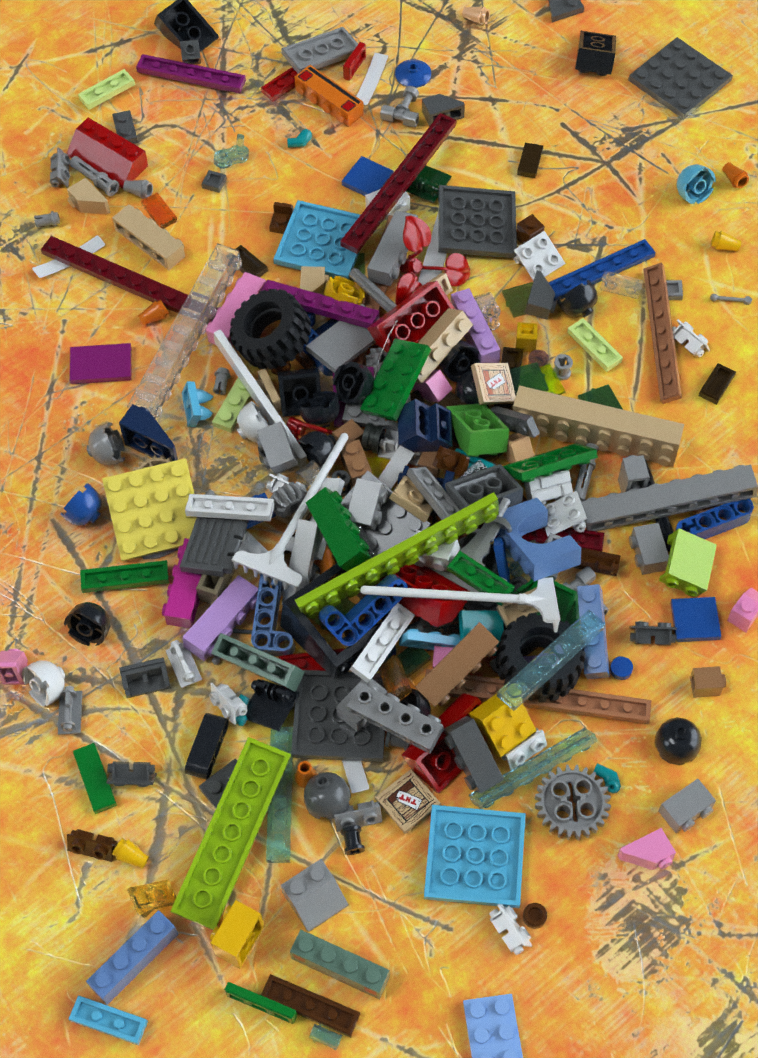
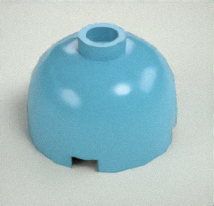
[676,164,716,204]

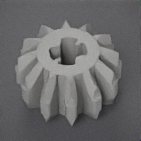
[269,482,306,518]

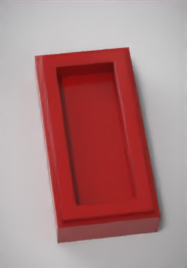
[343,42,366,81]

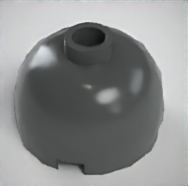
[304,772,351,819]

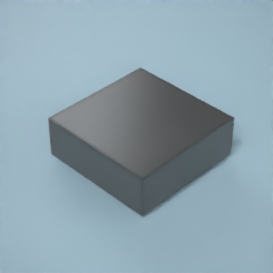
[201,170,227,193]

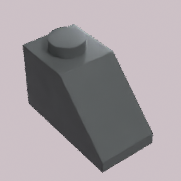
[422,94,465,127]
[524,270,557,319]

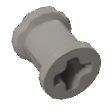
[553,354,573,381]

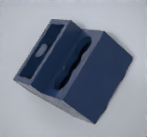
[398,399,453,452]

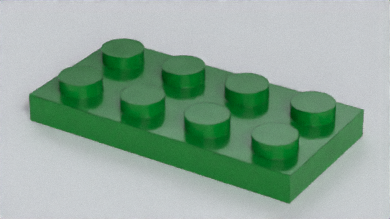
[360,339,431,421]
[503,443,598,483]

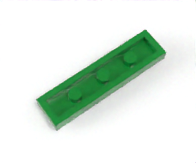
[80,560,169,593]

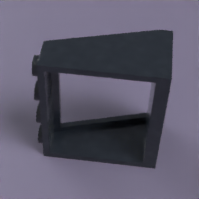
[280,563,390,679]

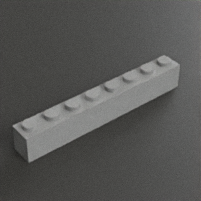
[581,464,758,532]

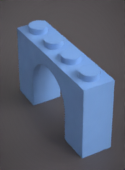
[496,498,581,581]

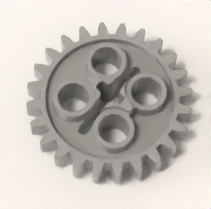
[535,765,611,841]

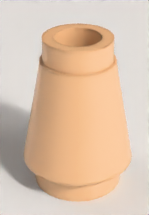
[462,7,490,25]

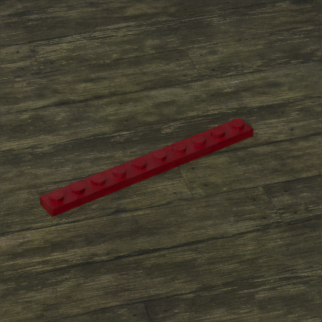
[340,113,457,254]
[41,236,218,326]

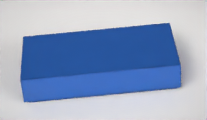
[494,537,510,583]

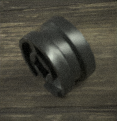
[361,422,385,454]

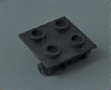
[245,679,300,731]

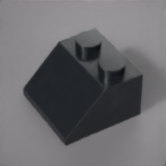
[278,367,321,417]

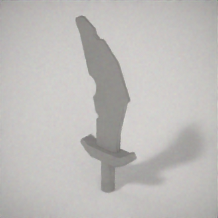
[461,497,512,592]

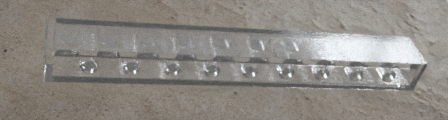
[127,243,242,419]

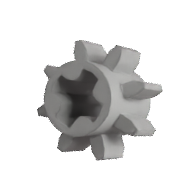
[365,348,387,367]

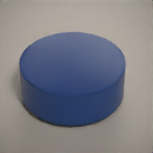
[610,656,633,680]

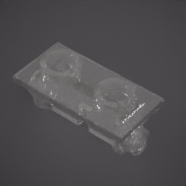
[600,271,643,299]

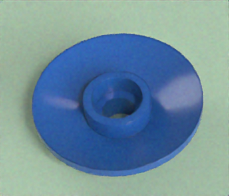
[395,59,431,88]

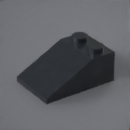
[154,0,219,52]
[575,30,616,76]

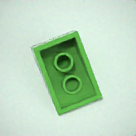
[446,404,509,457]

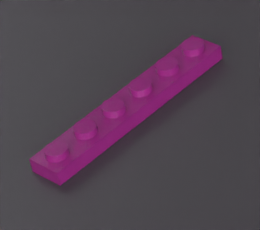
[136,54,246,94]
[261,279,379,328]

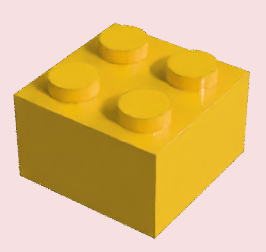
[469,688,537,757]
[210,900,265,969]

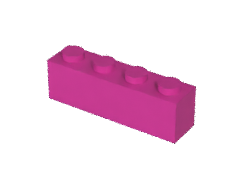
[162,538,202,628]

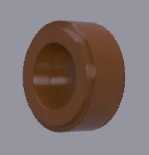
[523,903,547,929]

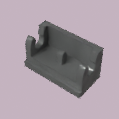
[119,657,171,698]

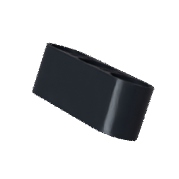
[185,713,229,780]

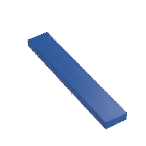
[548,239,656,301]

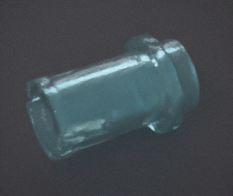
[309,1023,343,1050]

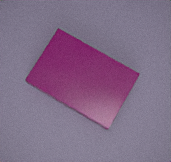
[69,343,132,384]

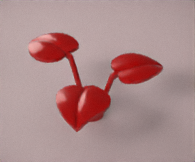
[395,216,470,305]

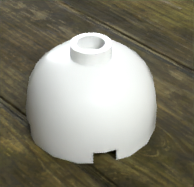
[237,401,270,443]
[22,660,65,707]

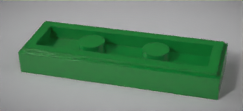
[447,551,515,606]
[73,743,117,814]
[224,982,297,1024]

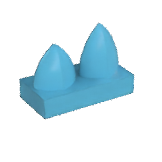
[181,381,213,427]

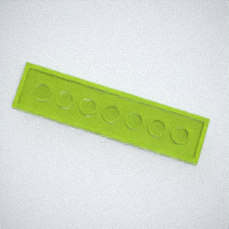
[170,737,291,930]

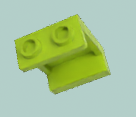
[659,528,717,597]

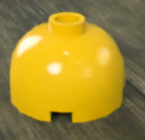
[324,276,365,305]

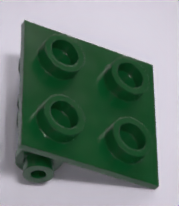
[406,165,452,203]

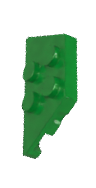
[513,577,580,639]

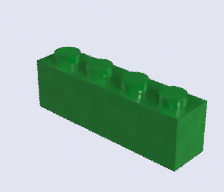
[305,487,371,571]

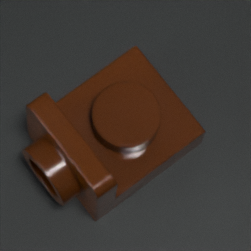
[269,202,293,234]
[432,445,470,477]

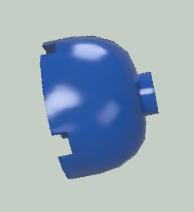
[60,483,102,526]

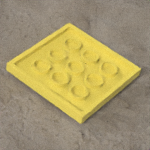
[102,458,197,562]

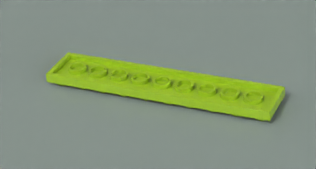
[295,492,499,619]

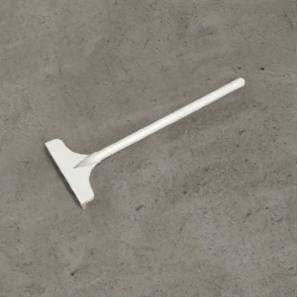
[231,433,348,593]
[360,577,560,633]

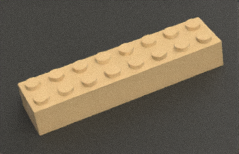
[513,386,684,467]

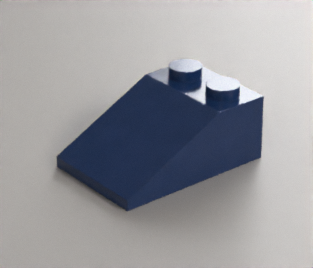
[119,404,178,461]

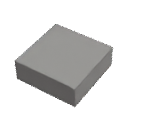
[666,280,683,300]

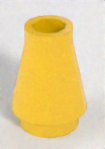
[711,230,742,252]
[112,838,149,869]

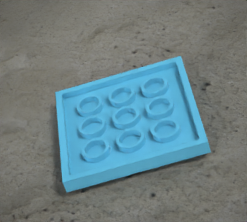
[273,200,360,279]
[424,805,526,908]

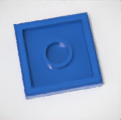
[342,156,394,196]
[670,597,721,642]

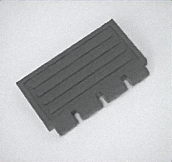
[179,517,249,577]

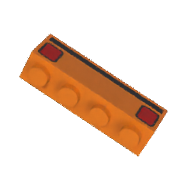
[295,65,364,127]

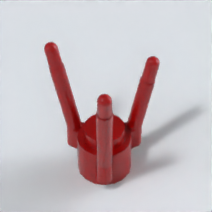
[286,417,334,444]

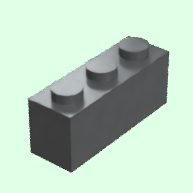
[443,716,504,793]

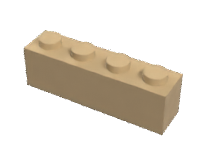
[112,204,185,271]
[416,308,473,384]

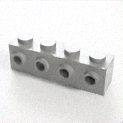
[367,210,418,286]
[347,682,444,754]

